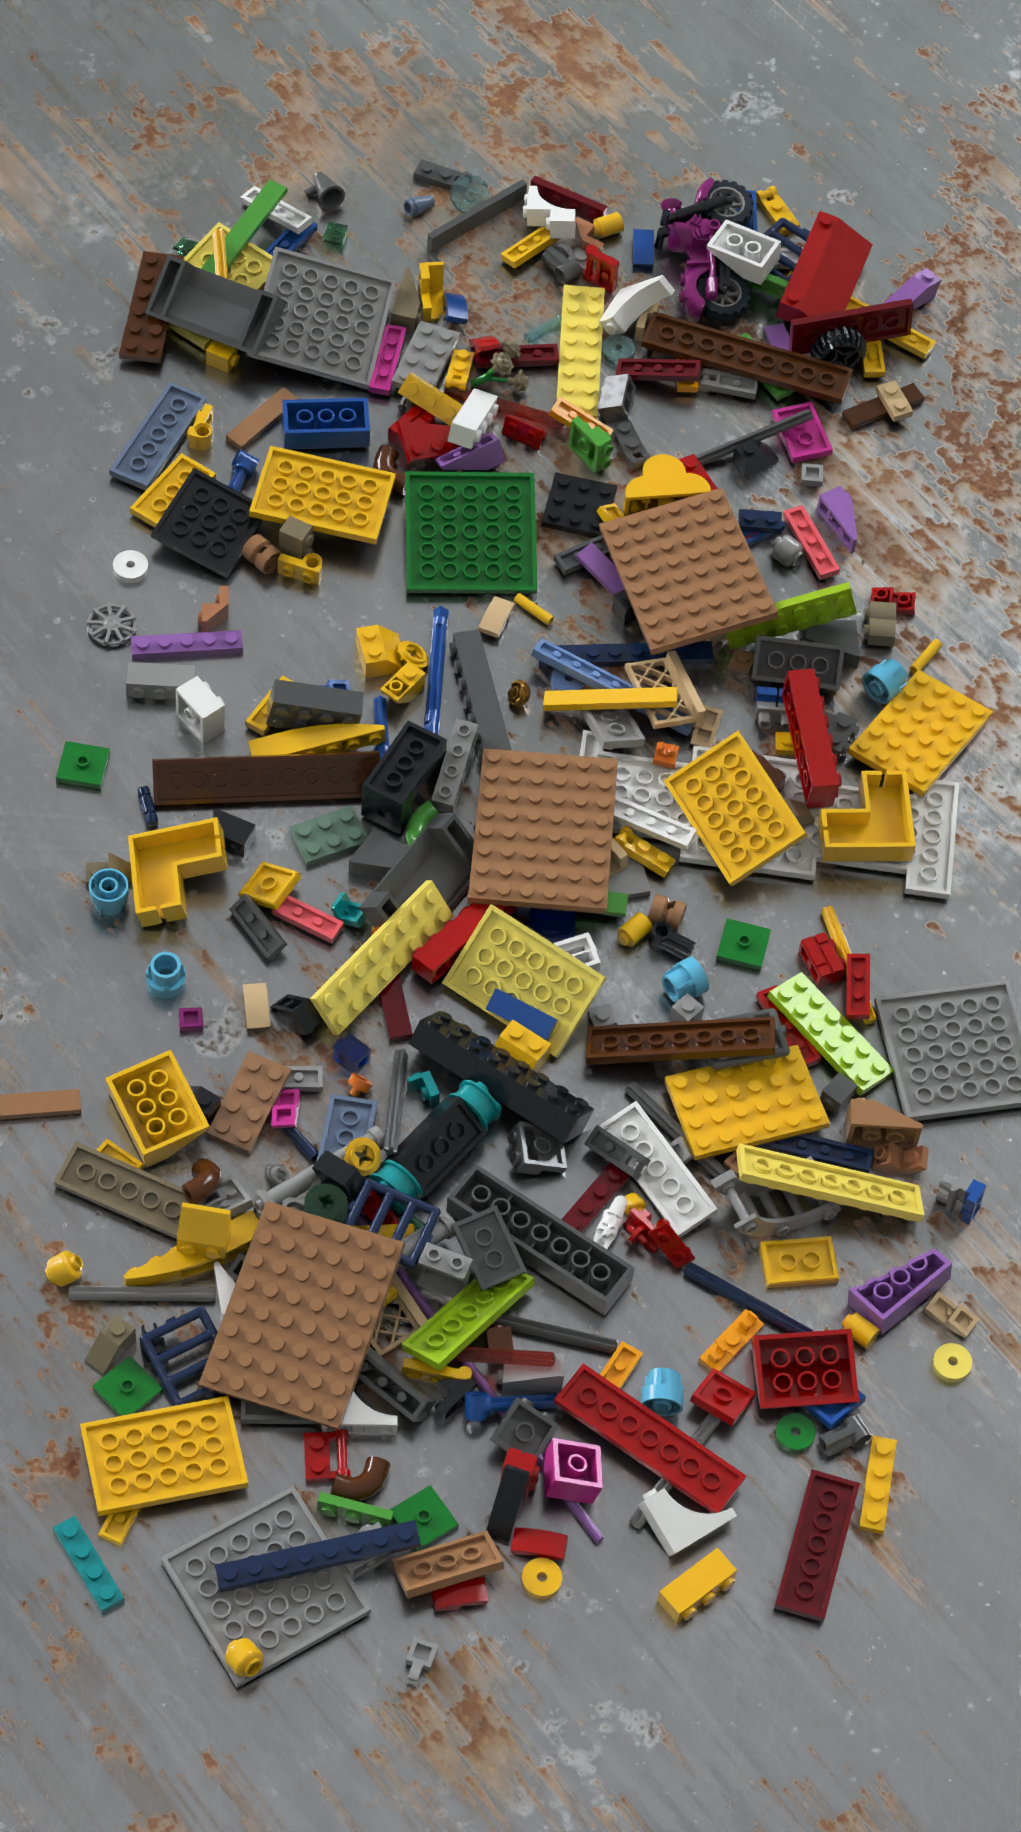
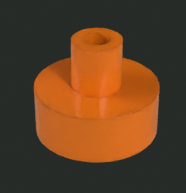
[348,1073,373,1097]

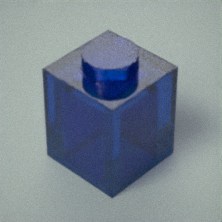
[333,1033,371,1073]

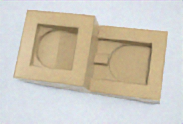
[634,301,660,342]
[478,596,515,638]
[690,705,723,748]
[243,983,271,1030]
[922,1291,979,1338]

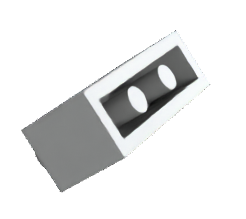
[126,662,195,699]

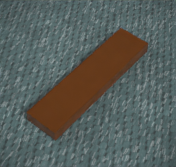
[842,383,925,430]

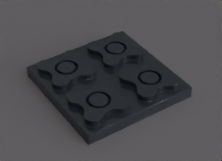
[151,468,264,578]

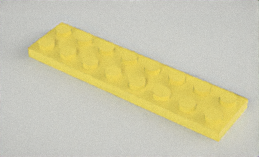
[556,285,605,419]
[310,880,454,1035]
[736,1143,925,1223]

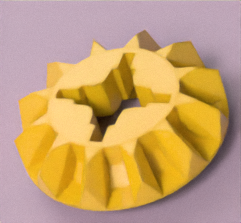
[396,641,429,670]
[343,1137,381,1176]

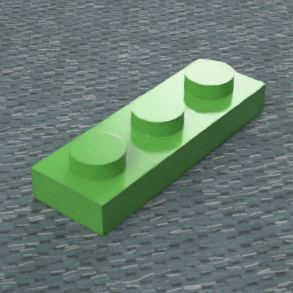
[317,1492,394,1527]

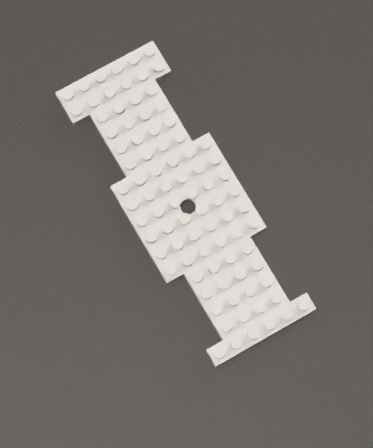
[580,730,959,900]

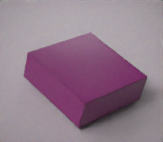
[179,1007,203,1033]

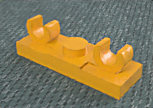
[699,1309,764,1372]

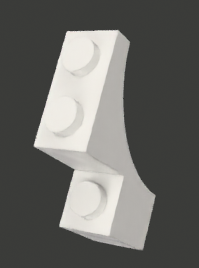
[523,186,576,238]

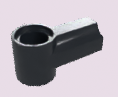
[648,921,696,960]

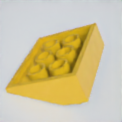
[105,1050,210,1168]

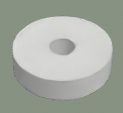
[113,550,148,583]

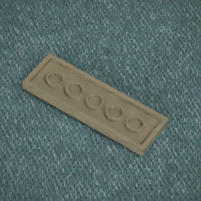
[53,1141,206,1239]

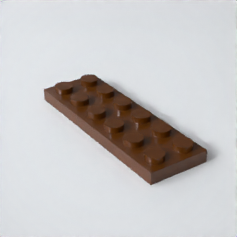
[119,251,185,364]

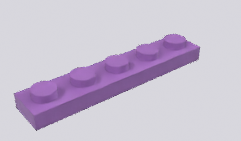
[131,630,243,660]

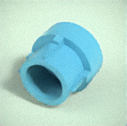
[862,659,908,704]
[89,868,129,916]
[146,950,186,999]
[662,957,709,1003]
[641,1368,684,1416]

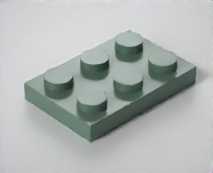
[289,805,368,867]

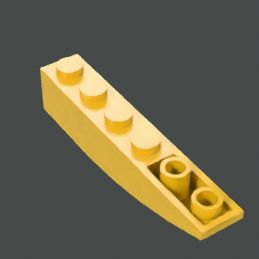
[248,724,387,755]
[123,1210,259,1286]

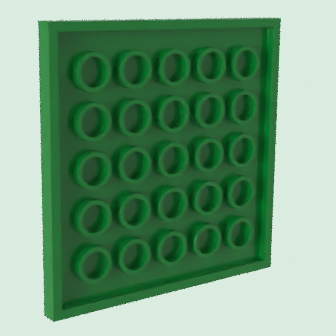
[405,471,538,594]

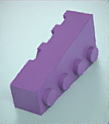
[848,1248,952,1335]

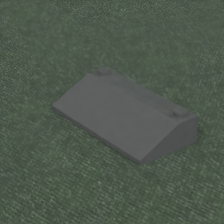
[145,254,287,356]
[359,813,474,927]

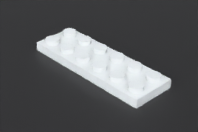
[599,1101,718,1238]

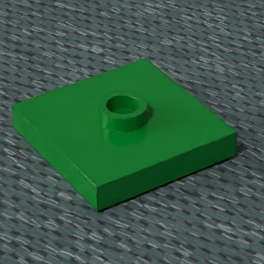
[56,741,110,789]
[716,918,771,971]
[92,1355,163,1416]
[390,1485,459,1552]

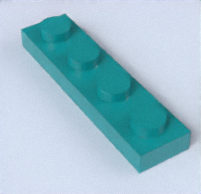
[53,1516,125,1614]

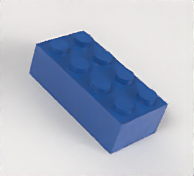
[282,398,370,449]

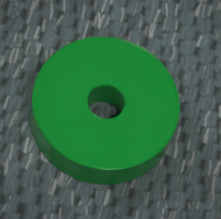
[775,1413,816,1454]

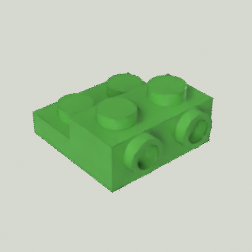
[568,416,614,474]

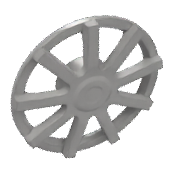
[87,602,137,645]

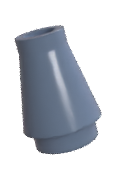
[403,195,435,217]

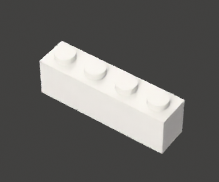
[447,388,499,449]

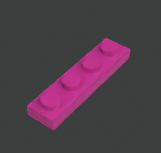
[369,324,406,396]

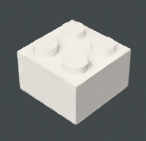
[176,676,225,744]

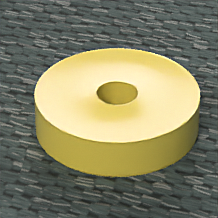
[932,1343,972,1383]

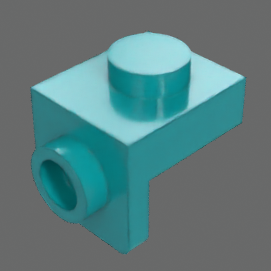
[331,892,367,928]

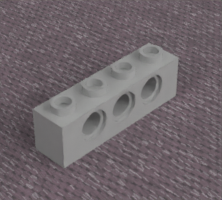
[431,718,478,813]

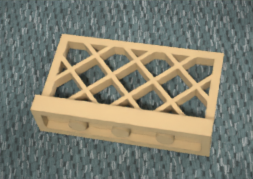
[624,651,706,729]
[371,1273,428,1357]

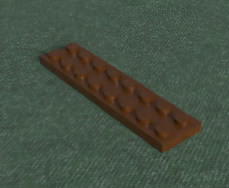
[586,1016,775,1065]

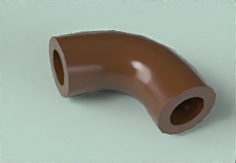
[373,444,405,495]
[182,1158,222,1205]
[330,1456,391,1502]

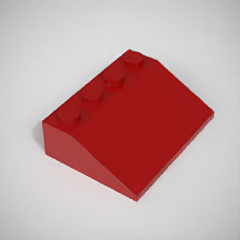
[751,1329,859,1409]

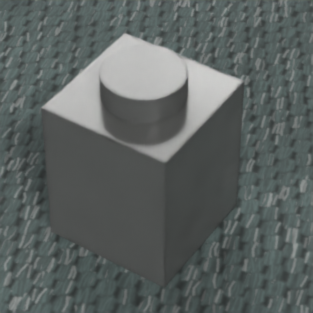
[820,1072,858,1115]

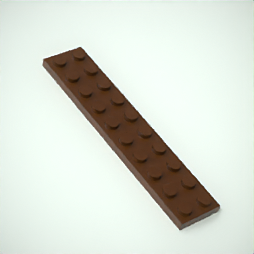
[641,311,853,405]
[152,751,380,805]

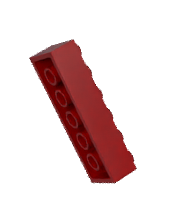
[782,668,842,809]

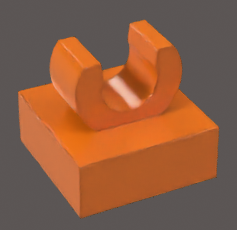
[652,741,679,769]

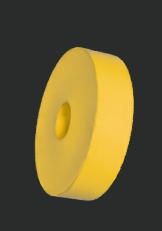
[521,1558,562,1600]

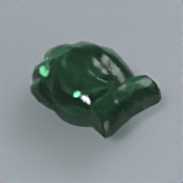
[172,237,198,257]

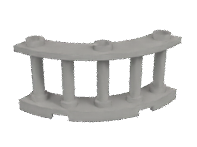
[711,1156,842,1237]

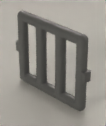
[709,1008,790,1070]

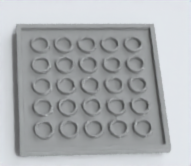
[246,246,396,390]
[874,980,1021,1121]
[161,1486,371,1687]

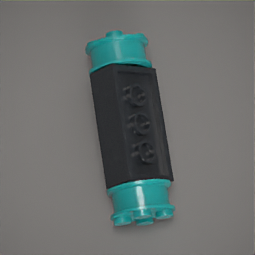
[368,1080,502,1215]

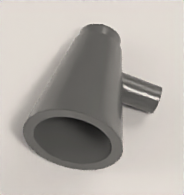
[304,172,345,209]

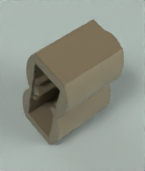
[863,601,896,647]

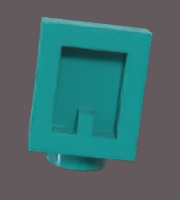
[407,1071,440,1108]

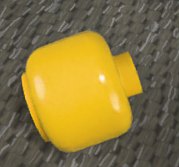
[624,1193,646,1217]

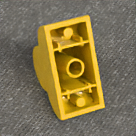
[622,454,711,516]

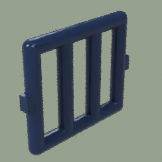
[763,218,810,281]
[344,1179,441,1269]
[139,1306,218,1406]

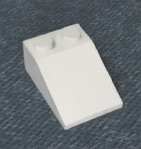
[707,220,781,285]

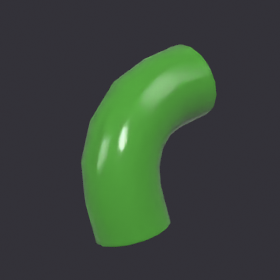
[405,800,438,846]

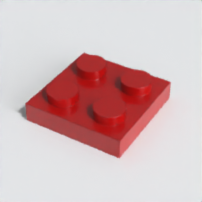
[690,1368,756,1426]

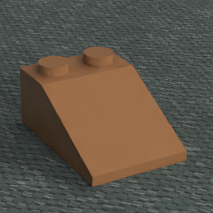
[845,1098,923,1150]

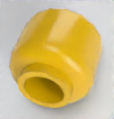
[45,1251,83,1287]
[225,1638,263,1677]

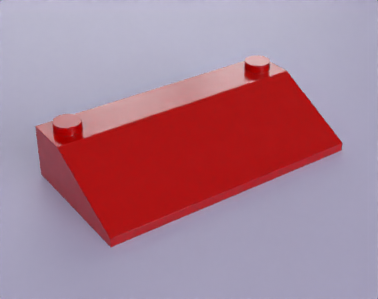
[776,210,873,322]

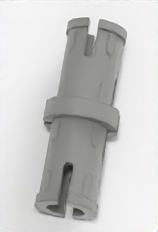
[265,1163,289,1183]

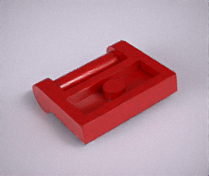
[583,245,620,294]
[304,1429,351,1483]

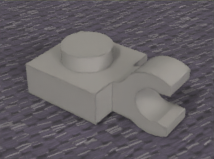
[558,241,587,274]
[405,1637,439,1687]

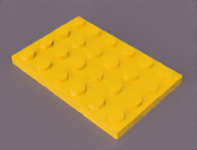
[249,446,396,545]
[847,670,993,797]
[663,731,808,887]
[664,1045,830,1160]
[80,1396,248,1516]

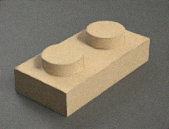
[876,380,913,422]

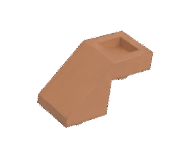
[575,216,604,262]
[198,586,229,632]
[871,1142,929,1175]

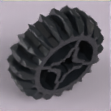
[810,326,867,368]

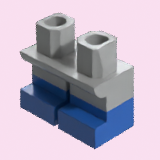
[755,686,789,731]
[936,1172,987,1225]

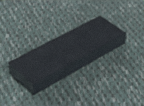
[486,1464,530,1542]

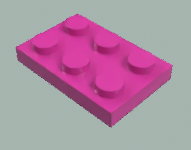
[771,402,833,463]

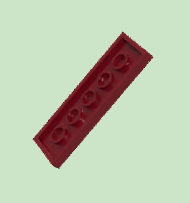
[789,299,914,354]
[774,1469,860,1622]

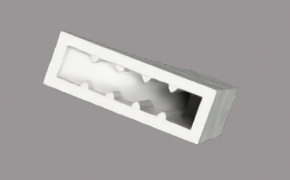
[599,275,675,337]
[322,1391,397,1435]
[638,1488,737,1557]

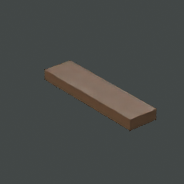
[226,387,299,450]
[0,1089,81,1120]

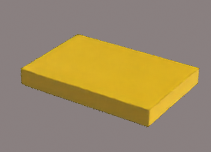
[760,1236,839,1289]

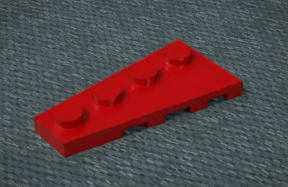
[396,421,484,464]

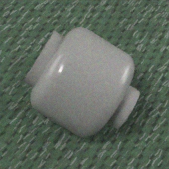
[771,535,804,567]

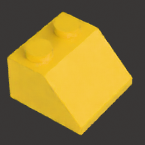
[356,625,405,679]
[494,1020,551,1073]
[177,1202,231,1259]

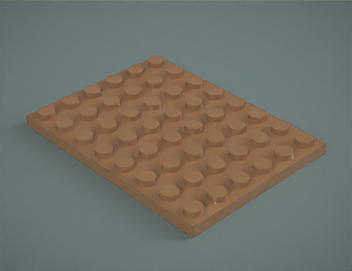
[599,488,778,655]
[468,748,618,914]
[198,1200,405,1430]

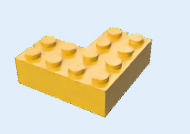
[818,771,916,862]
[128,817,228,927]

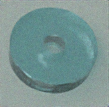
[602,335,635,365]

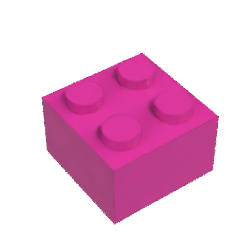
[543,1438,603,1504]

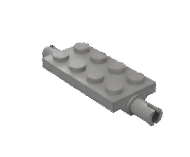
[391,314,460,413]

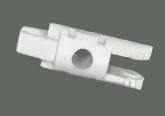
[593,1195,627,1249]

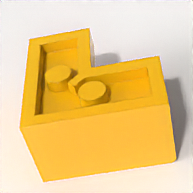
[418,261,446,322]

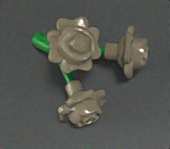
[470,339,529,396]

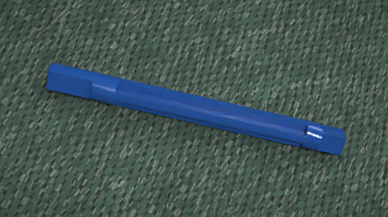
[424,606,449,735]

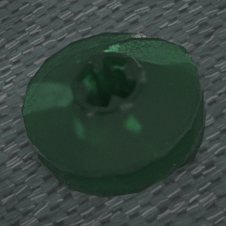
[304,1183,348,1223]

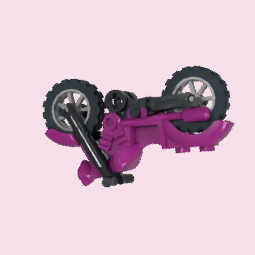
[654,178,754,323]

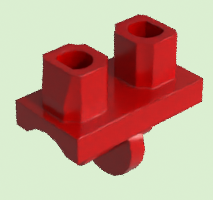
[622,1207,659,1254]

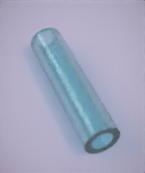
[524,315,562,343]

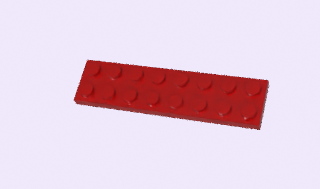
[554,1363,747,1513]

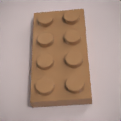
[207,1051,292,1154]
[391,1530,504,1599]

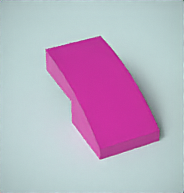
[271,1089,301,1128]

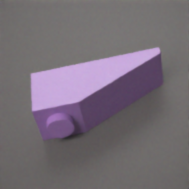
[884,268,941,310]
[435,432,506,470]
[817,486,857,553]

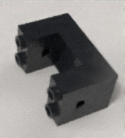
[361,721,447,834]

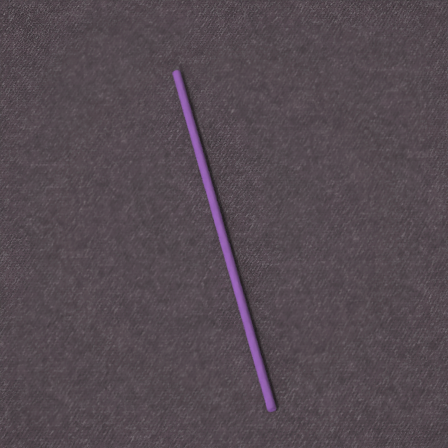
[356,1213,604,1544]

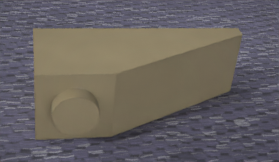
[390,268,423,332]

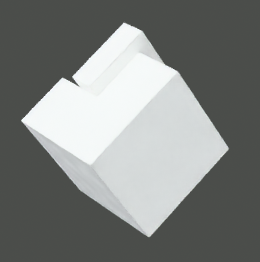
[553,932,601,972]

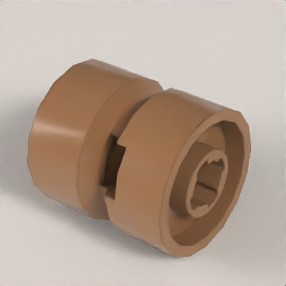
[242,534,283,574]
[648,894,687,932]

